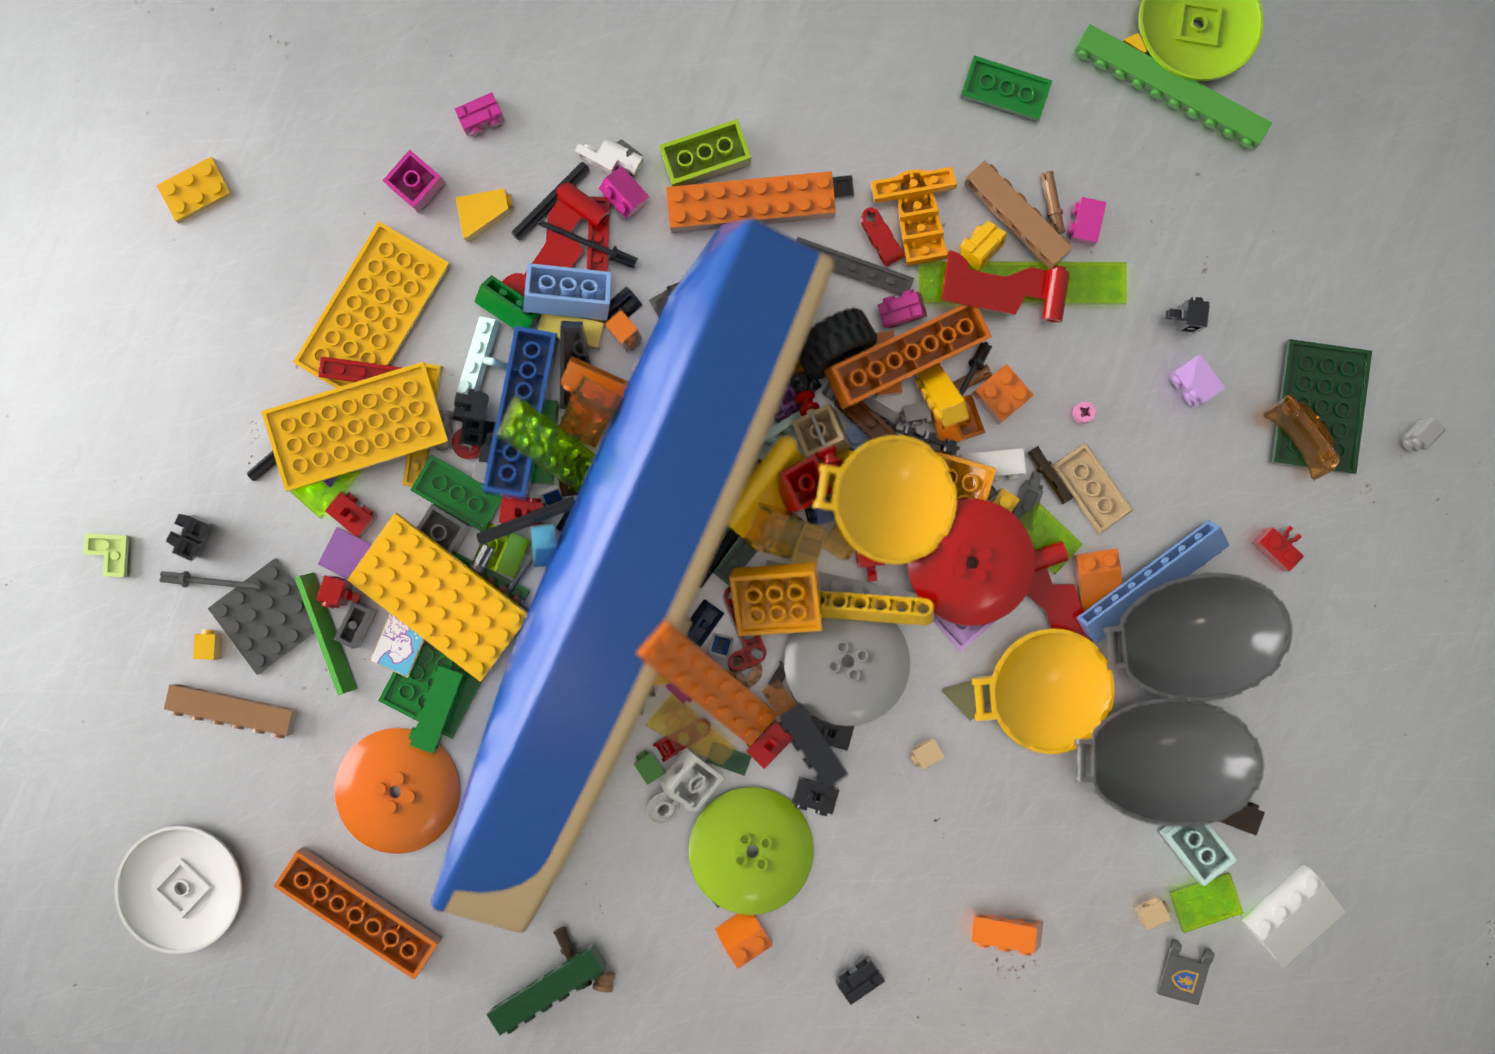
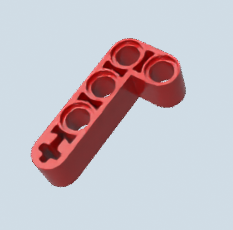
[723,586,767,673]

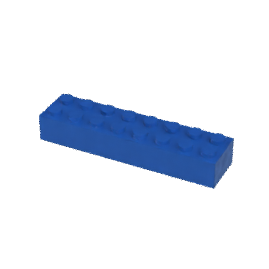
[482,326,559,501]

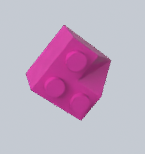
[382,150,446,213]

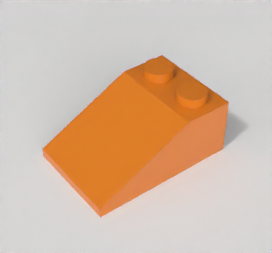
[1072,548,1122,612]

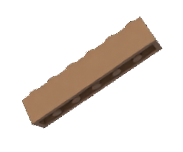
[964,160,1072,269]
[164,683,298,738]

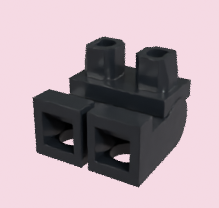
[452,388,489,447]
[166,514,212,561]

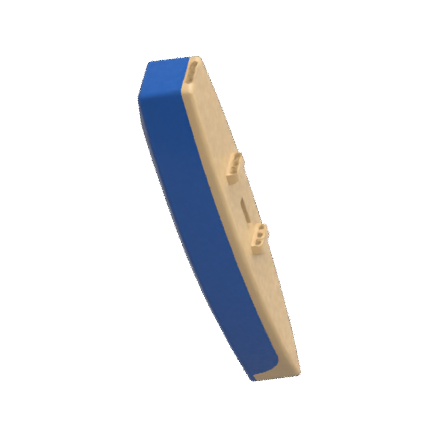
[431,218,834,933]

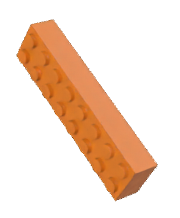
[666,171,836,233]
[824,305,992,409]
[636,620,778,747]
[273,847,442,980]

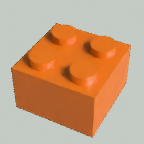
[972,364,1034,424]

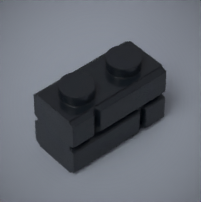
[836,957,885,1005]

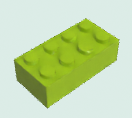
[659,119,751,186]

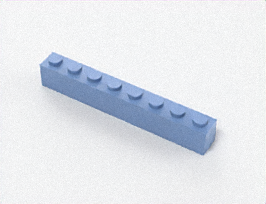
[1076,520,1230,644]

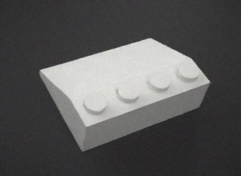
[1241,864,1346,968]

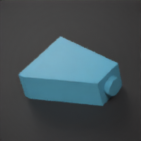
[530,523,557,567]

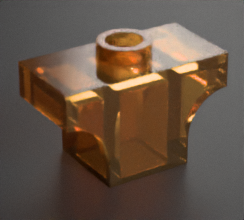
[762,679,797,716]

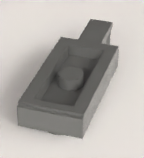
[1012,471,1044,530]

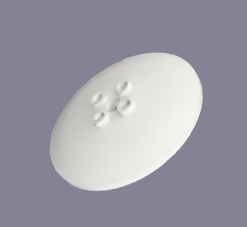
[114,826,242,954]

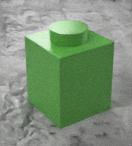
[634,750,666,785]

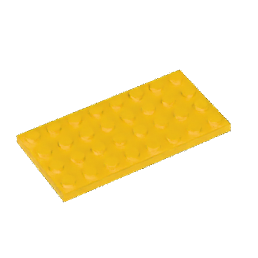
[293,221,451,388]
[261,362,449,492]
[347,513,528,682]

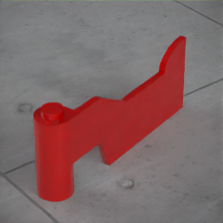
[502,182,610,297]
[941,250,1070,323]
[1026,541,1093,642]

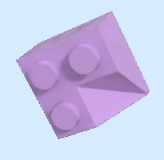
[1170,354,1225,407]

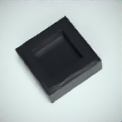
[833,175,854,199]

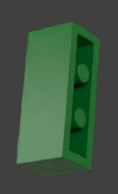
[474,275,541,329]

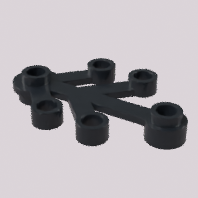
[885,421,960,455]

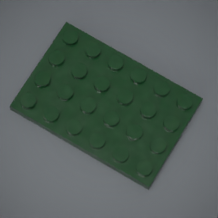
[1271,339,1372,474]

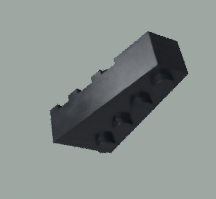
[560,321,602,410]
[778,702,849,790]

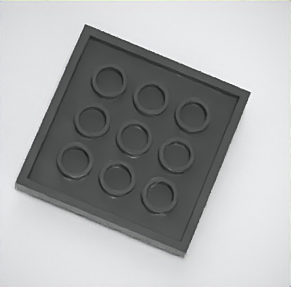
[208,558,315,675]

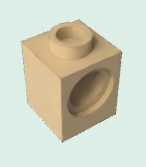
[910,737,945,770]
[1134,897,1171,931]

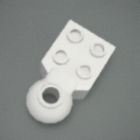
[646,747,724,825]

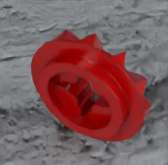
[452,428,481,459]

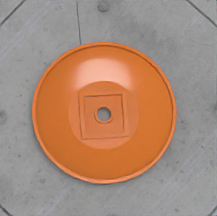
[335,728,461,854]

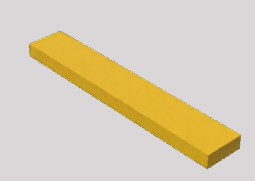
[402,363,443,487]

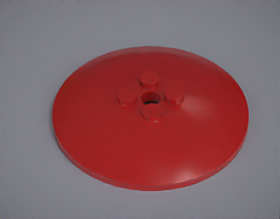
[907,499,1035,626]

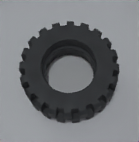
[798,308,877,380]

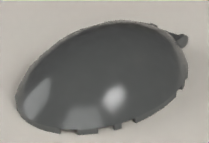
[1103,573,1292,701]
[1074,698,1264,827]

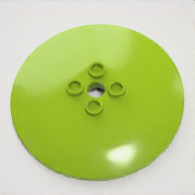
[1139,0,1264,81]
[688,787,814,915]

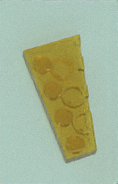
[644,693,736,765]

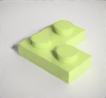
[84,533,129,577]

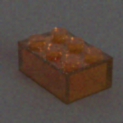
[558,376,621,448]

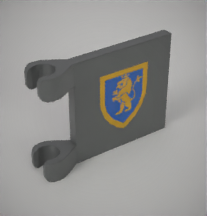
[1157,939,1215,1005]

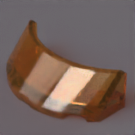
[1263,395,1340,480]

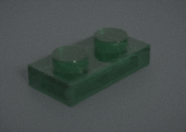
[705,741,751,776]

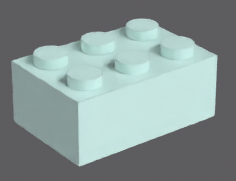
[1159,824,1237,886]

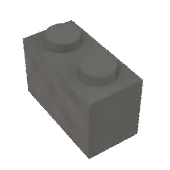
[334,602,377,649]

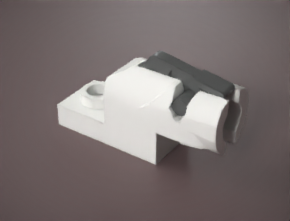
[575,139,644,176]

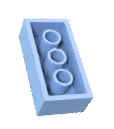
[523,263,611,320]

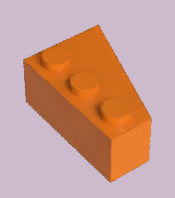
[971,914,1043,956]

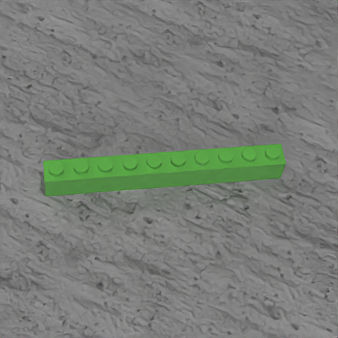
[1074,24,1272,150]

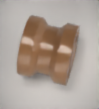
[592,970,616,993]

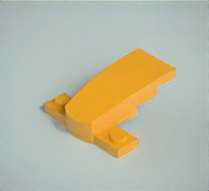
[871,167,957,266]

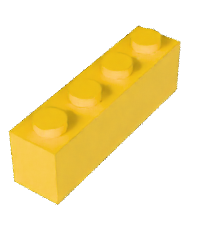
[914,363,969,427]

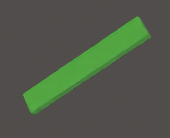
[295,572,357,695]

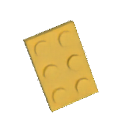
[156,157,232,223]

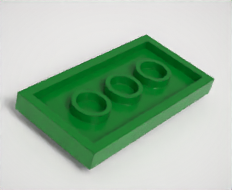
[960,55,1053,122]
[410,454,504,531]

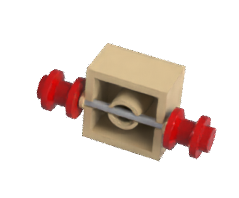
[792,389,851,468]

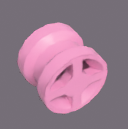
[1072,401,1096,424]

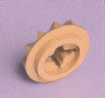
[729,655,762,687]

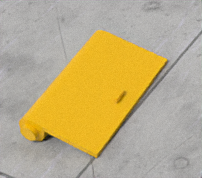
[727,435,806,548]

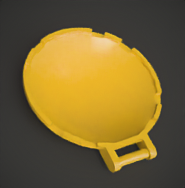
[813,435,957,564]
[971,628,1115,754]

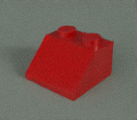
[779,454,833,513]

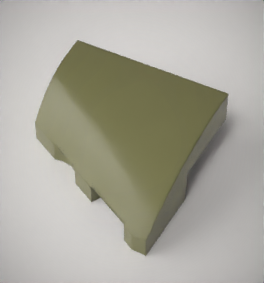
[941,681,991,721]

